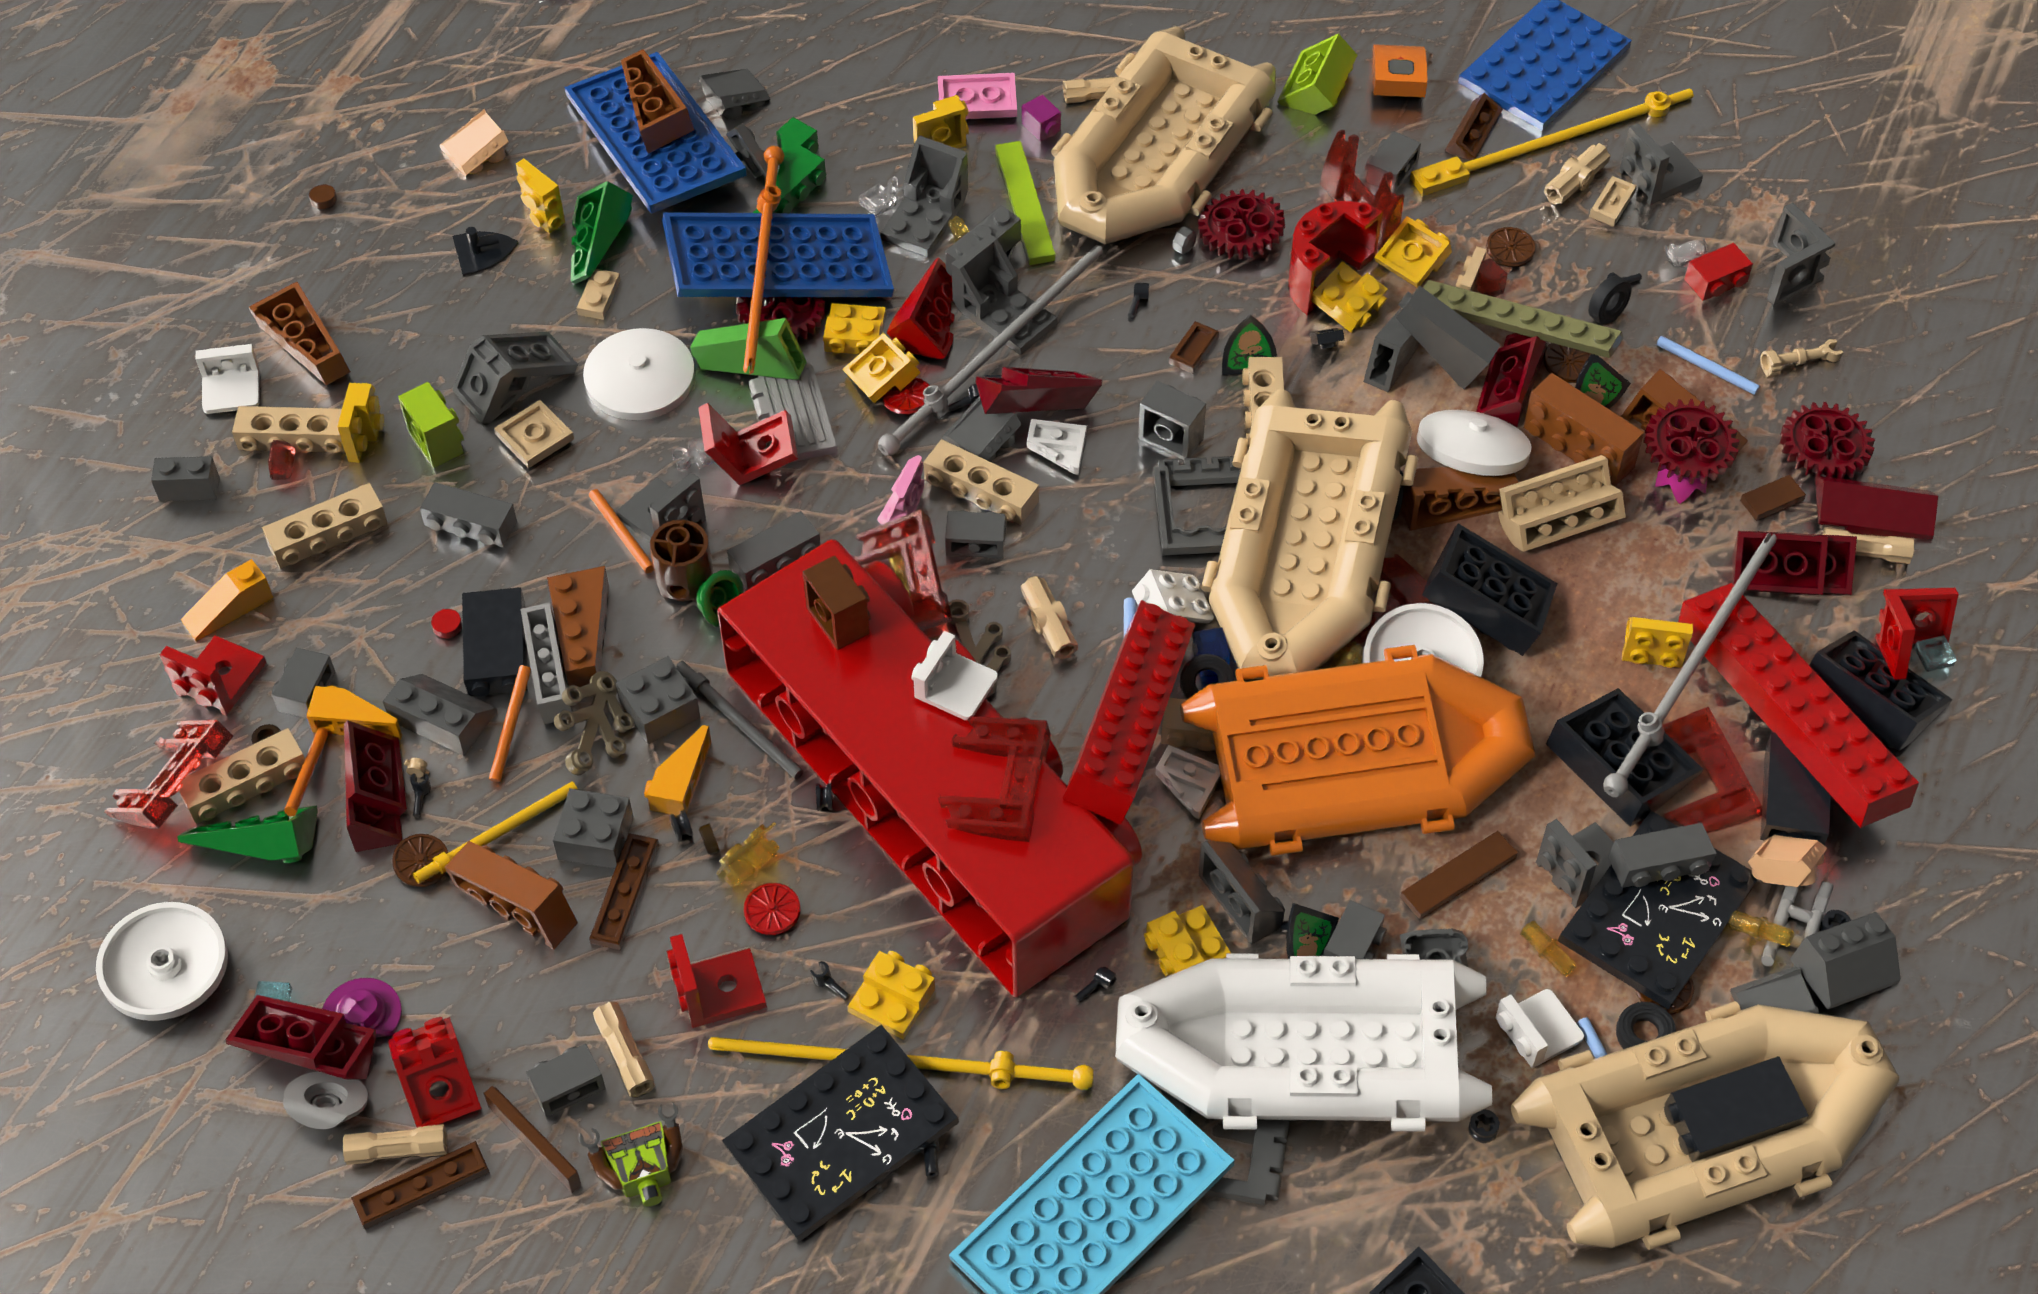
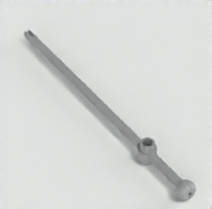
[878,245,1103,456]
[1603,533,1777,797]

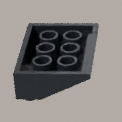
[1422,523,1558,656]
[1809,630,1953,751]
[1546,688,1703,827]

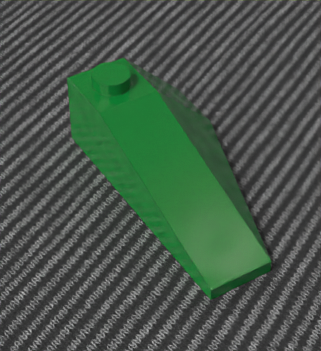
[571,181,633,284]
[177,805,318,863]

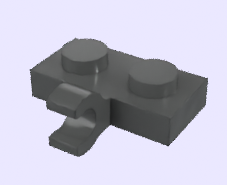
[726,123,768,178]

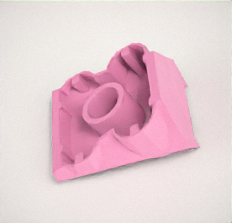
[877,455,924,529]

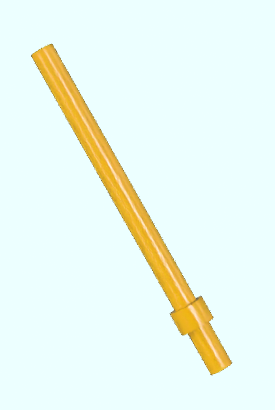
[413,781,578,884]

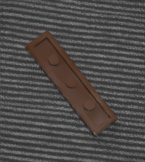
[1400,831,1518,920]
[589,833,659,950]
[484,1086,581,1193]
[351,1141,490,1230]

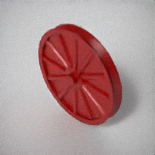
[882,377,930,414]
[744,883,800,935]

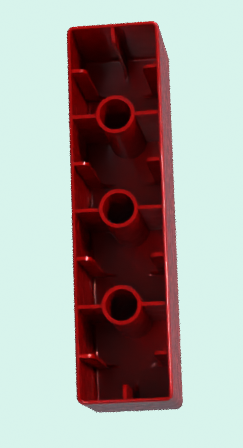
[717,539,1143,997]

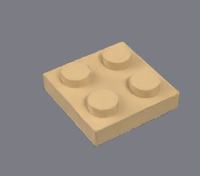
[494,400,574,468]

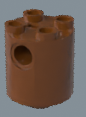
[650,520,713,601]

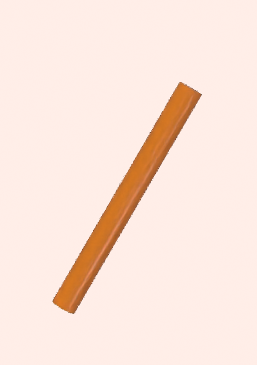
[589,489,654,574]
[489,665,531,782]
[284,727,329,816]

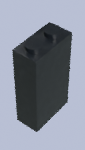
[462,587,528,697]
[1760,732,1831,845]
[1664,1056,1809,1162]

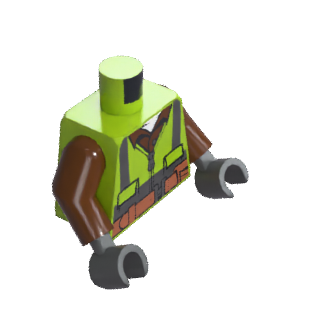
[578,1102,683,1207]

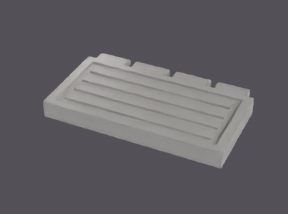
[749,362,837,463]

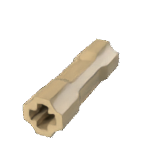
[1063,77,1117,104]
[1822,528,1914,564]
[593,1002,656,1097]
[343,1124,448,1165]

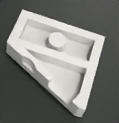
[1027,419,1087,475]
[1155,745,1221,819]

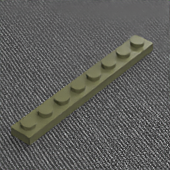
[1423,280,1623,358]

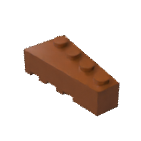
[621,49,694,154]
[1401,467,1519,531]
[445,841,578,950]

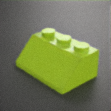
[1277,33,1357,115]

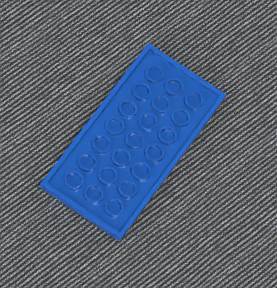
[564,52,747,214]
[662,212,894,297]

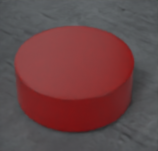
[431,609,462,639]

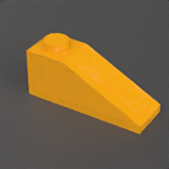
[181,559,274,642]
[307,686,402,740]
[644,725,712,816]

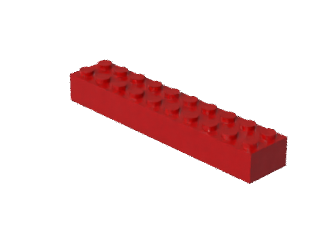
[1678,583,1919,828]
[1062,600,1195,825]

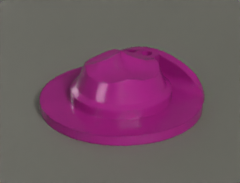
[322,978,402,1038]

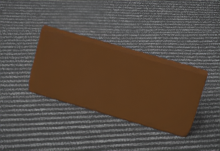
[1445,93,1503,161]

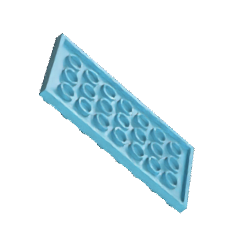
[949,1073,1235,1294]

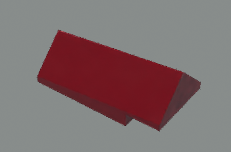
[1476,333,1549,427]
[976,367,1102,414]
[1815,476,1939,539]
[1733,530,1857,595]
[344,720,407,853]
[225,995,376,1080]

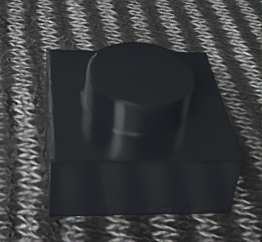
[1310,328,1345,349]

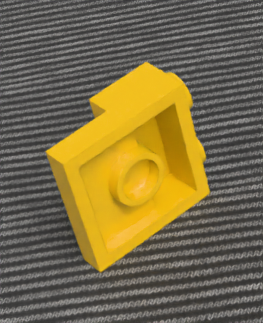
[913,95,969,149]
[516,158,565,234]
[1374,216,1452,288]
[1312,261,1388,333]
[823,303,886,354]
[842,333,921,404]
[337,383,384,463]
[1144,905,1231,976]
[847,951,935,1040]

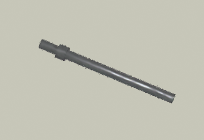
[676,661,803,779]

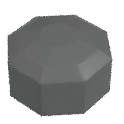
[1172,227,1196,254]

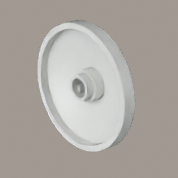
[583,328,695,420]
[1417,410,1531,476]
[1362,603,1484,677]
[96,902,228,1021]

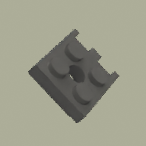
[1619,123,1703,205]
[1767,202,1835,306]
[616,472,706,542]
[1536,819,1614,908]

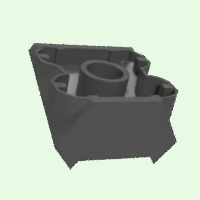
[699,69,770,119]
[942,396,1022,462]
[1400,928,1468,967]
[1730,966,1818,1014]

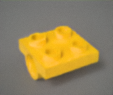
[1622,617,1693,668]

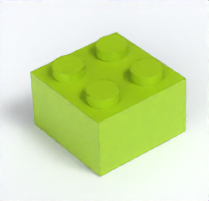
[398,382,464,468]

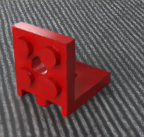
[698,403,798,486]
[1875,588,1959,680]
[159,635,267,716]
[666,934,767,1028]
[388,1017,482,1128]

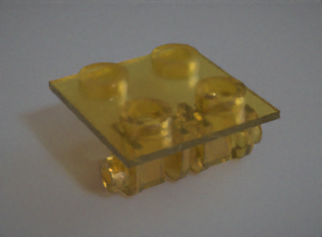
[716,822,779,887]

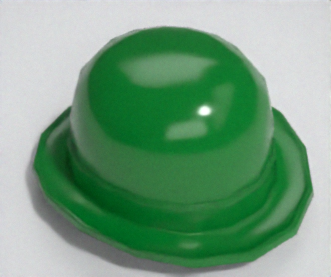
[696,570,744,627]

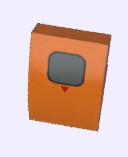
[1373,44,1427,98]

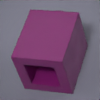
[1022,94,1061,142]

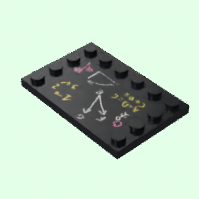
[1558,810,1758,1010]
[722,1024,959,1242]

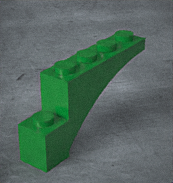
[753,117,826,214]

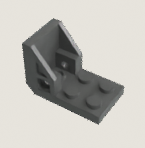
[880,135,968,257]
[951,234,1058,355]
[452,332,578,423]

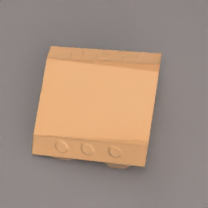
[440,109,509,177]
[1748,835,1827,887]

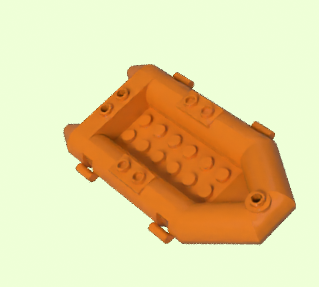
[1180,645,1535,856]

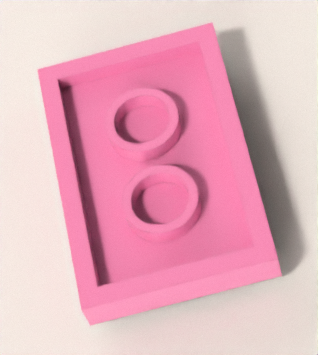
[938,73,1017,119]

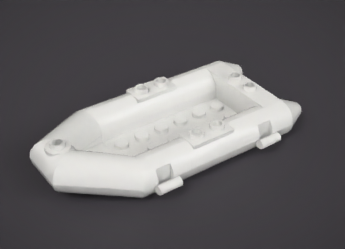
[1115,953,1492,1132]

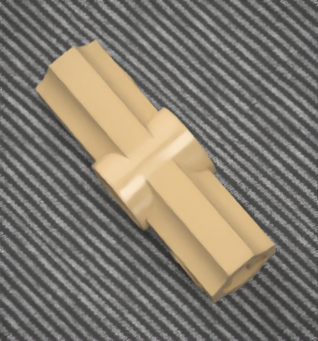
[1544,143,1611,205]
[1021,576,1078,660]

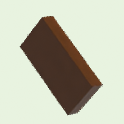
[1169,321,1219,374]
[1740,475,1806,521]

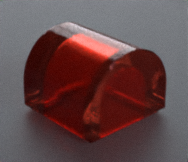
[1476,258,1508,297]
[268,440,296,480]

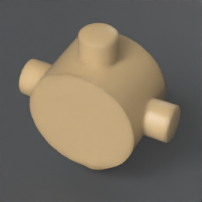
[404,757,430,778]

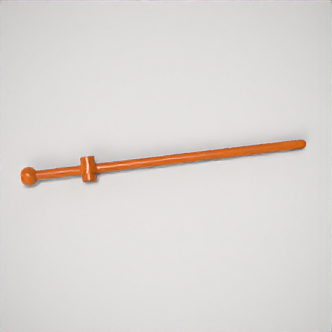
[743,146,785,375]

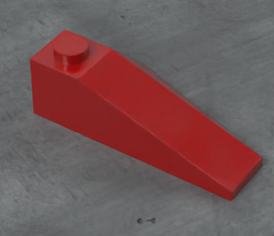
[886,257,955,359]

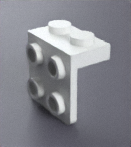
[196,344,260,414]
[1132,569,1214,624]
[911,631,997,720]
[1495,989,1584,1069]

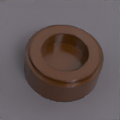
[309,184,337,209]

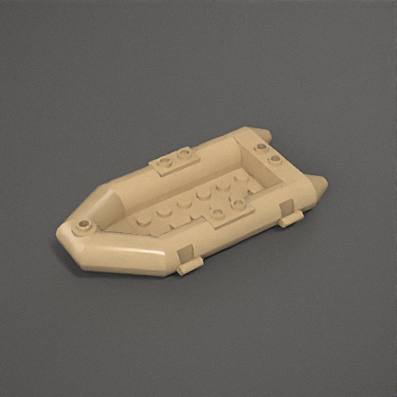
[1051,26,1276,245]
[1201,389,1418,680]
[1511,1001,1900,1250]

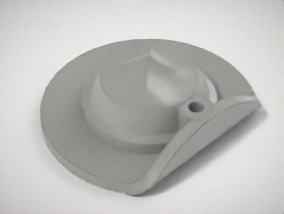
[283,1071,368,1129]

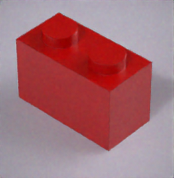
[1684,243,1753,301]

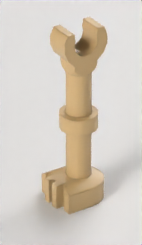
[1760,339,1843,378]

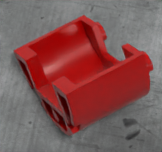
[1288,201,1383,315]

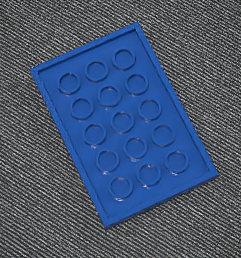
[1458,0,1632,131]

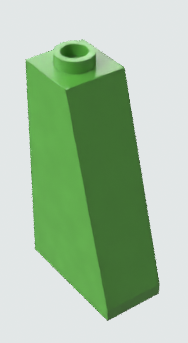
[690,318,807,379]

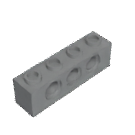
[521,602,573,724]

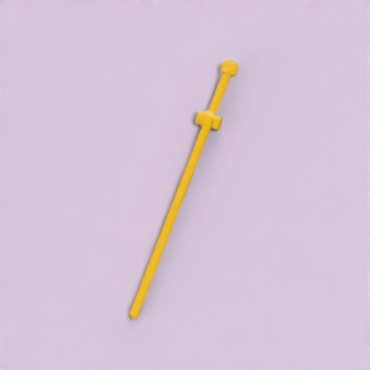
[708,1037,1094,1090]

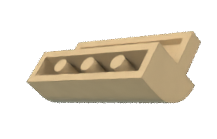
[1498,455,1626,552]

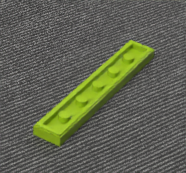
[995,141,1055,265]

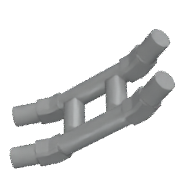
[1761,881,1834,977]

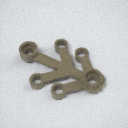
[930,599,1011,697]
[554,671,634,775]

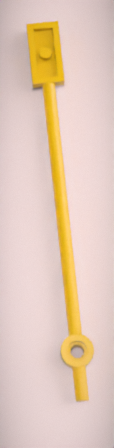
[1410,88,1694,196]

